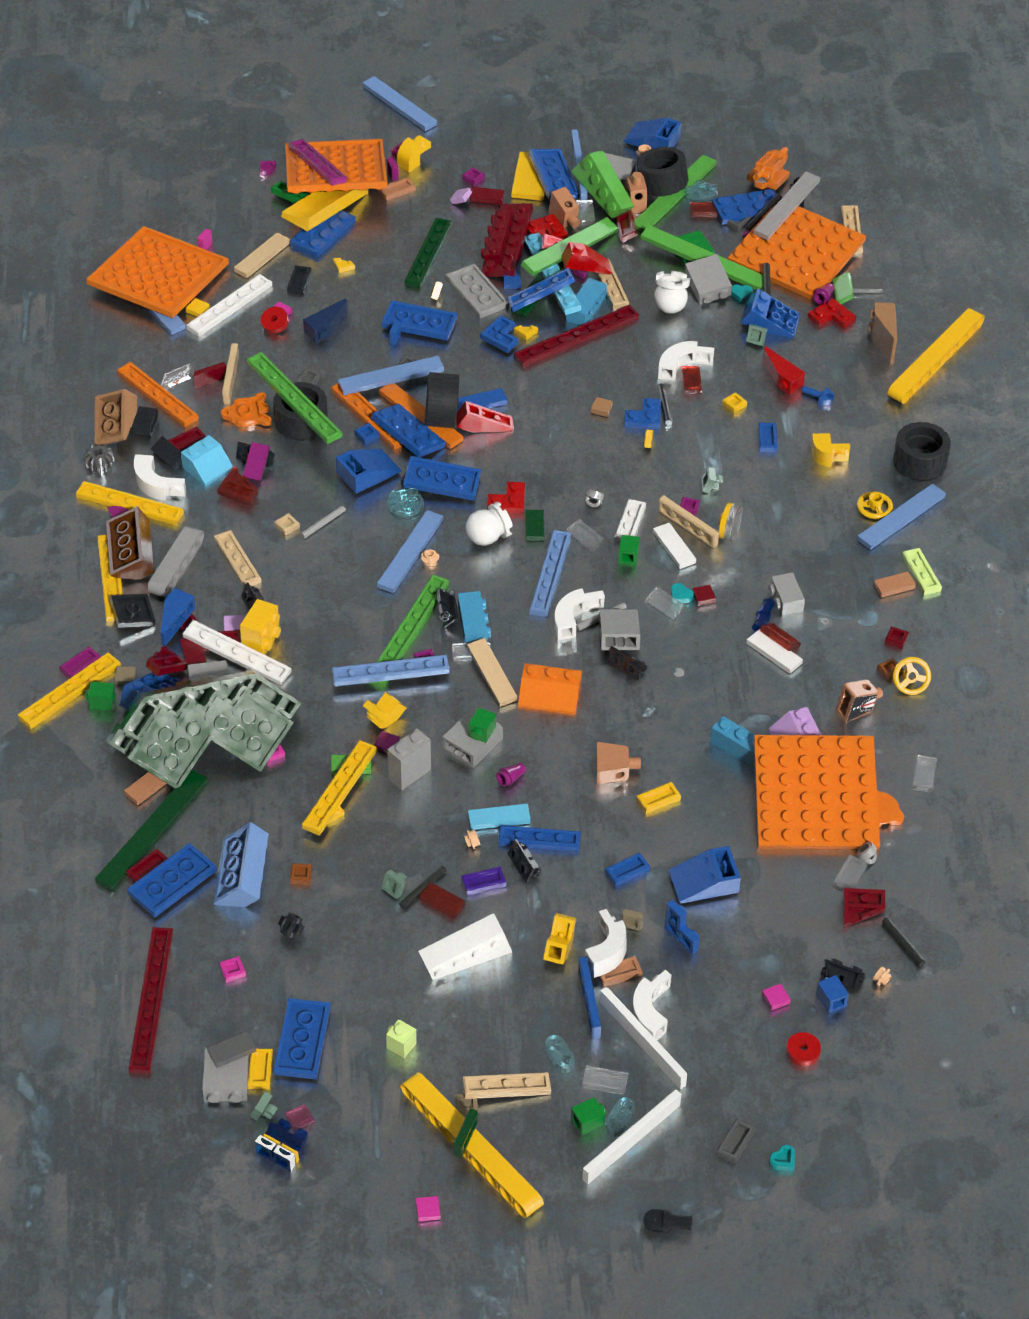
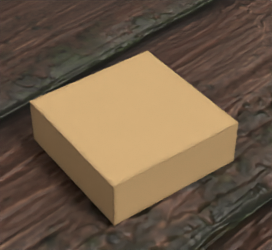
[274,513,300,536]

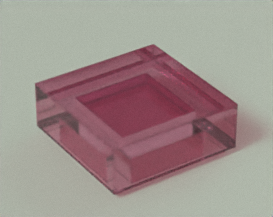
[285,1104,315,1133]

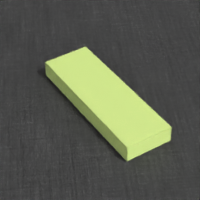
[902,548,942,595]

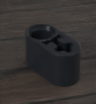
[132,406,158,436]

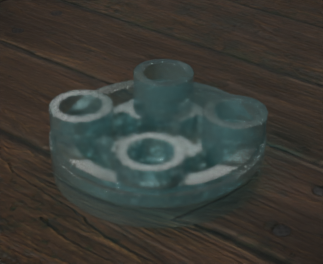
[684,180,718,203]
[387,488,424,520]

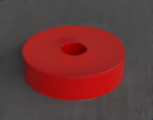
[261,306,289,334]
[786,1032,821,1066]

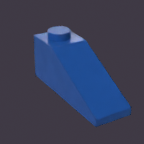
[160,588,196,646]

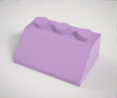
[769,707,821,735]

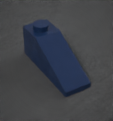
[303,298,348,343]

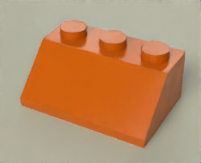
[518,663,582,715]

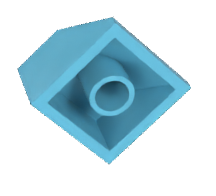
[181,435,233,486]

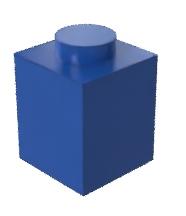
[816,975,849,1014]

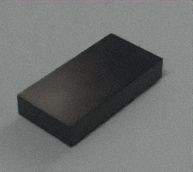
[287,265,312,294]
[151,436,182,470]

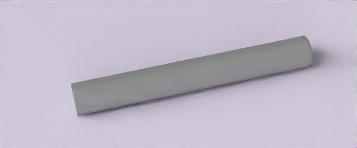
[300,505,346,539]
[576,602,627,631]

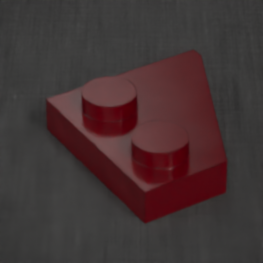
[145,646,188,676]
[843,888,886,927]

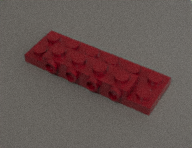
[481,203,533,277]

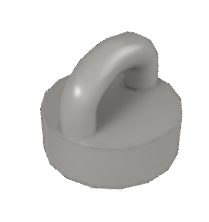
[585,489,604,508]
[856,842,877,864]

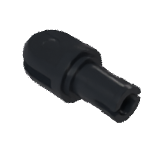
[643,1209,693,1233]

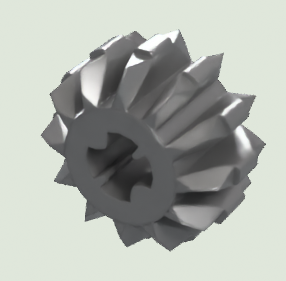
[83,444,115,474]

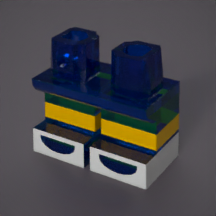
[255,1118,308,1172]

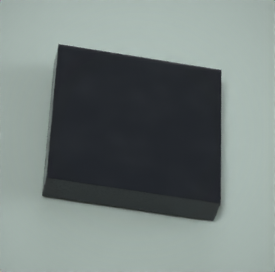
[110,594,156,628]

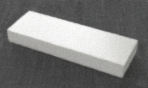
[614,499,646,543]
[653,523,696,569]
[746,629,803,674]

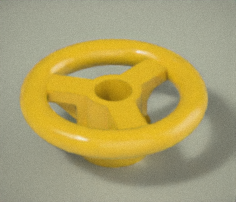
[857,491,893,519]
[893,657,931,695]

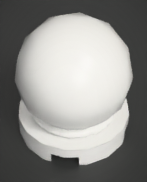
[654,271,690,314]
[465,502,512,546]

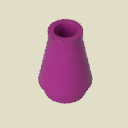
[814,283,834,304]
[496,763,526,787]

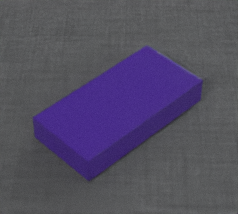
[461,866,506,896]

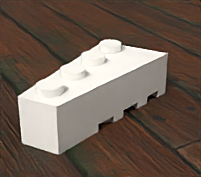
[419,913,512,980]

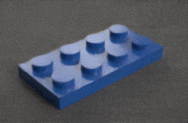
[529,149,580,200]
[711,189,777,225]
[290,210,356,258]
[382,300,457,341]
[371,404,446,457]
[403,456,482,501]
[127,843,217,918]
[274,998,331,1079]

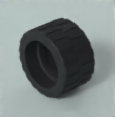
[637,147,689,197]
[425,372,459,428]
[273,382,328,440]
[893,422,951,480]

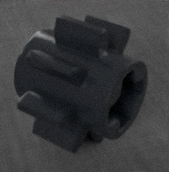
[278,912,305,938]

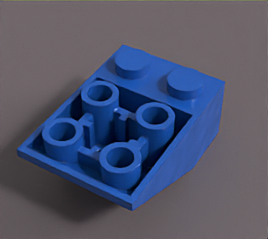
[623,118,682,149]
[740,288,800,338]
[335,449,401,494]
[119,672,181,711]
[669,846,741,904]

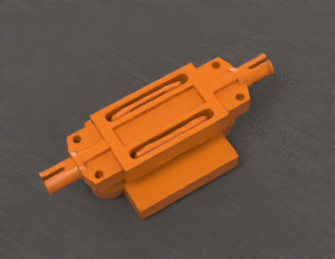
[746,146,790,190]

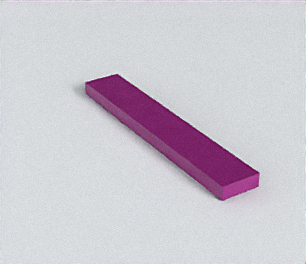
[289,139,347,186]

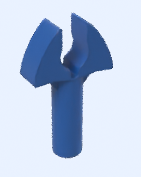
[801,386,835,405]

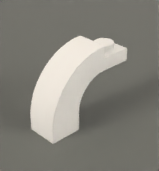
[658,341,714,381]
[134,454,186,501]
[554,588,605,641]
[585,909,627,978]
[632,970,671,1040]

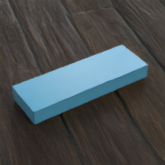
[468,804,531,830]

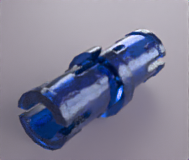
[752,598,775,632]

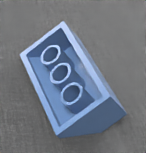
[213,822,269,907]

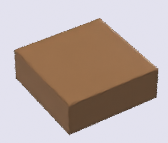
[591,397,613,417]

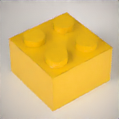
[240,599,281,655]

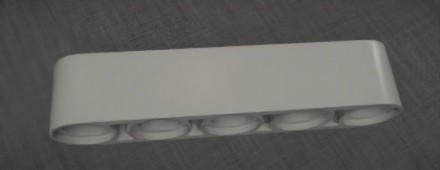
[147,526,204,597]

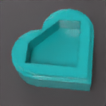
[731,284,753,303]
[671,583,694,604]
[769,1145,795,1171]

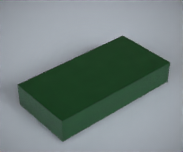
[525,510,544,541]
[454,1108,478,1158]

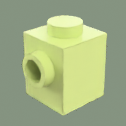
[385,1019,417,1058]

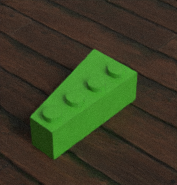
[571,150,634,218]

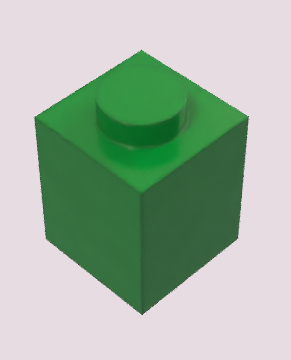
[618,535,640,566]
[85,682,116,711]
[468,707,497,743]
[571,1097,606,1136]

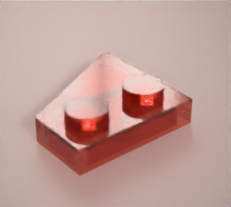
[217,467,258,506]

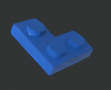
[480,315,518,353]
[625,398,660,429]
[664,899,700,954]

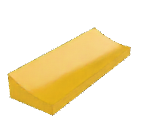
[281,189,369,231]

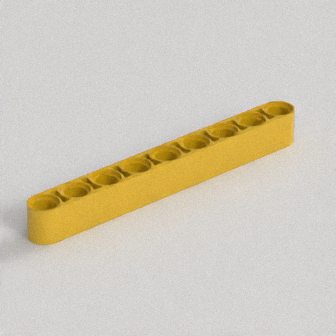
[887,308,985,404]
[400,1072,544,1218]

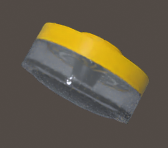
[718,502,743,542]

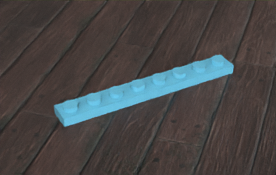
[524,233,581,315]

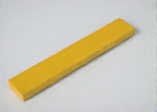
[76,481,184,526]
[97,535,123,622]
[18,652,121,729]
[302,740,377,836]

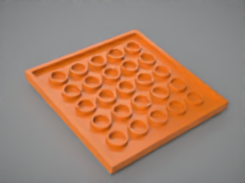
[285,139,388,194]
[728,201,866,302]
[86,226,229,318]
[754,735,880,850]

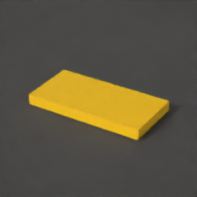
[511,152,545,201]

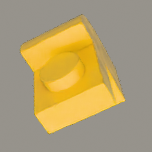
[397,135,431,172]
[811,433,850,466]
[363,692,407,729]
[543,913,576,965]

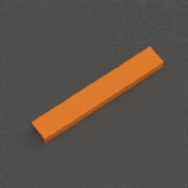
[117,362,199,428]
[331,383,404,450]
[379,383,464,449]

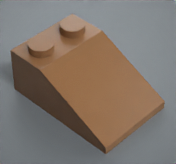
[868,302,898,364]
[94,389,137,446]

